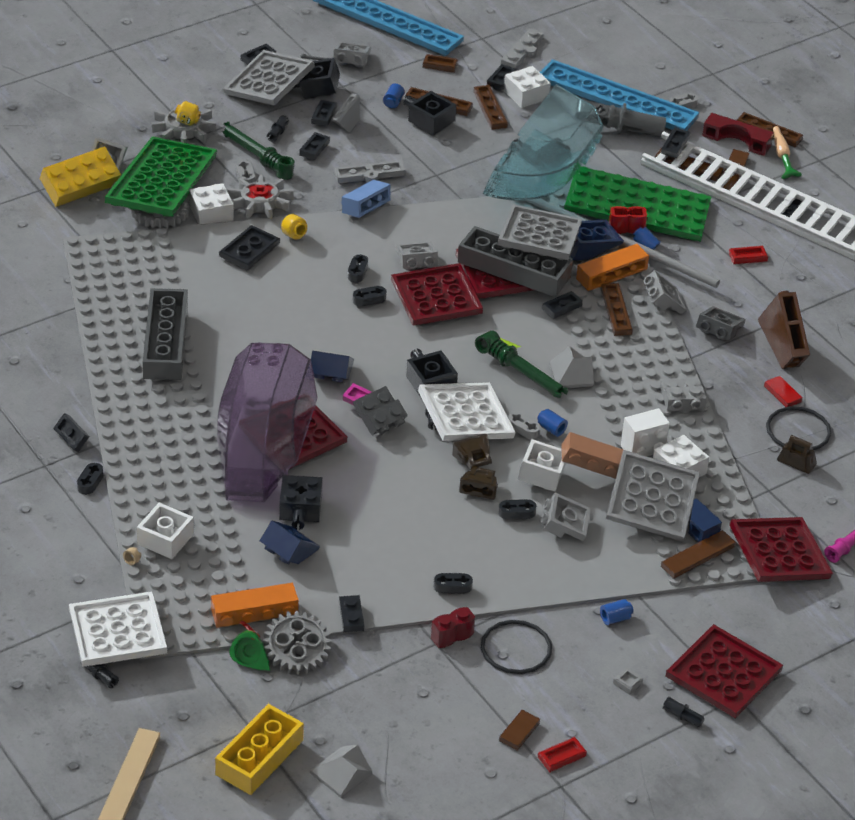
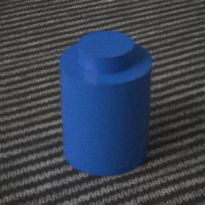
[383,83,405,108]
[633,227,661,250]
[537,409,568,437]
[600,599,633,625]

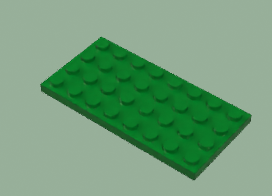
[105,136,217,217]
[564,166,712,242]

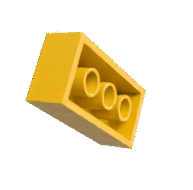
[40,146,121,207]
[215,703,304,795]

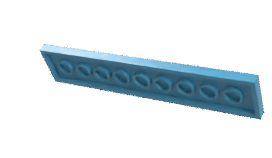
[313,0,464,56]
[540,59,699,131]

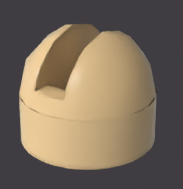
[123,547,141,565]

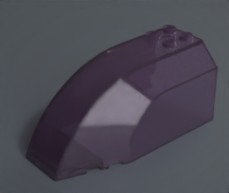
[217,342,318,502]

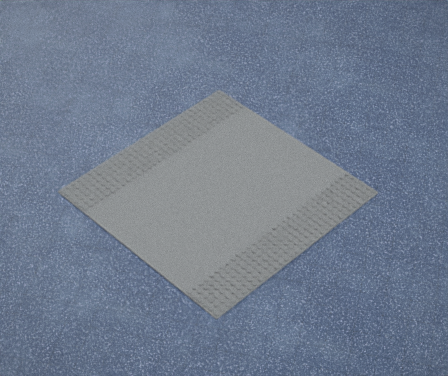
[63,189,759,660]

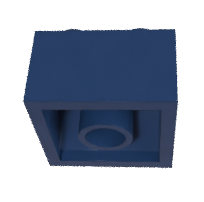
[309,350,354,383]
[259,520,321,565]

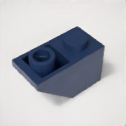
[688,498,722,543]

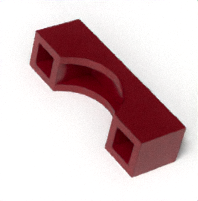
[702,112,774,156]

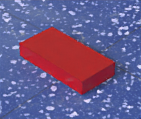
[729,246,768,264]
[764,376,803,407]
[538,737,587,772]

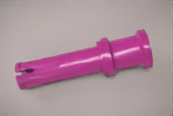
[824,530,855,563]

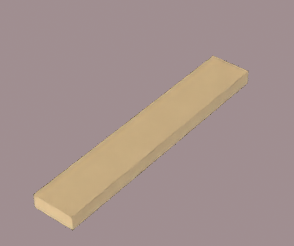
[98,728,160,820]

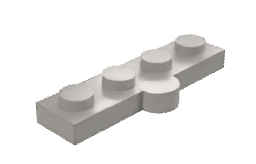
[501,28,544,69]
[334,160,405,183]

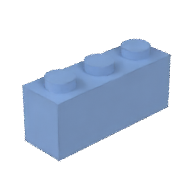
[341,180,391,218]

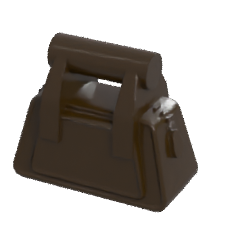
[452,434,492,469]
[777,435,817,474]
[459,466,498,500]

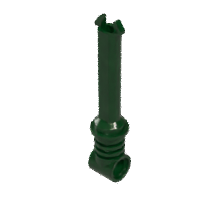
[223,121,295,180]
[475,330,568,398]

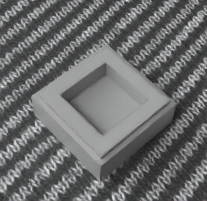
[613,667,643,694]

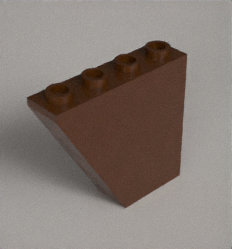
[758,290,810,369]

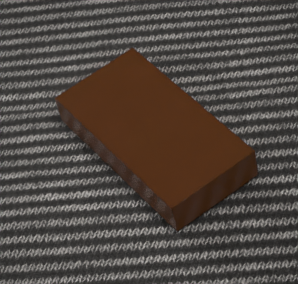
[423,54,458,73]
[499,710,540,751]

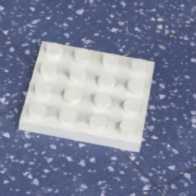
[418,382,516,441]
[69,591,167,667]

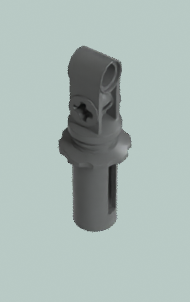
[574,100,666,137]

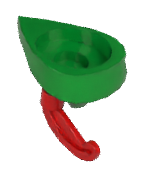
[229,620,270,671]

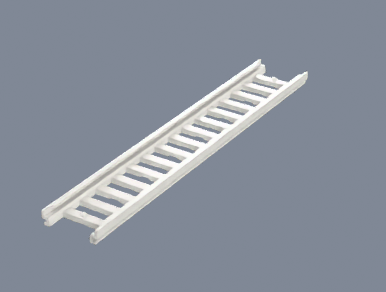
[641,132,855,260]

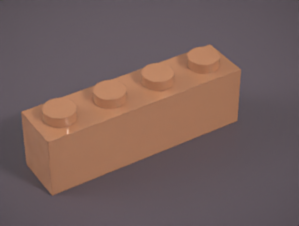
[562,432,623,479]

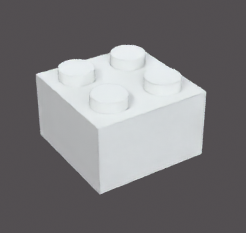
[504,66,551,108]
[189,183,234,225]
[621,408,670,456]
[653,435,709,478]
[518,439,566,492]
[137,503,194,559]

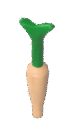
[773,126,802,179]

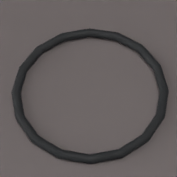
[766,406,832,450]
[481,620,552,674]

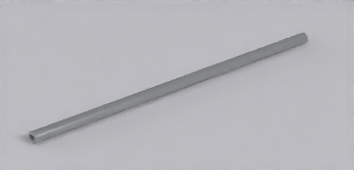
[506,184,720,288]

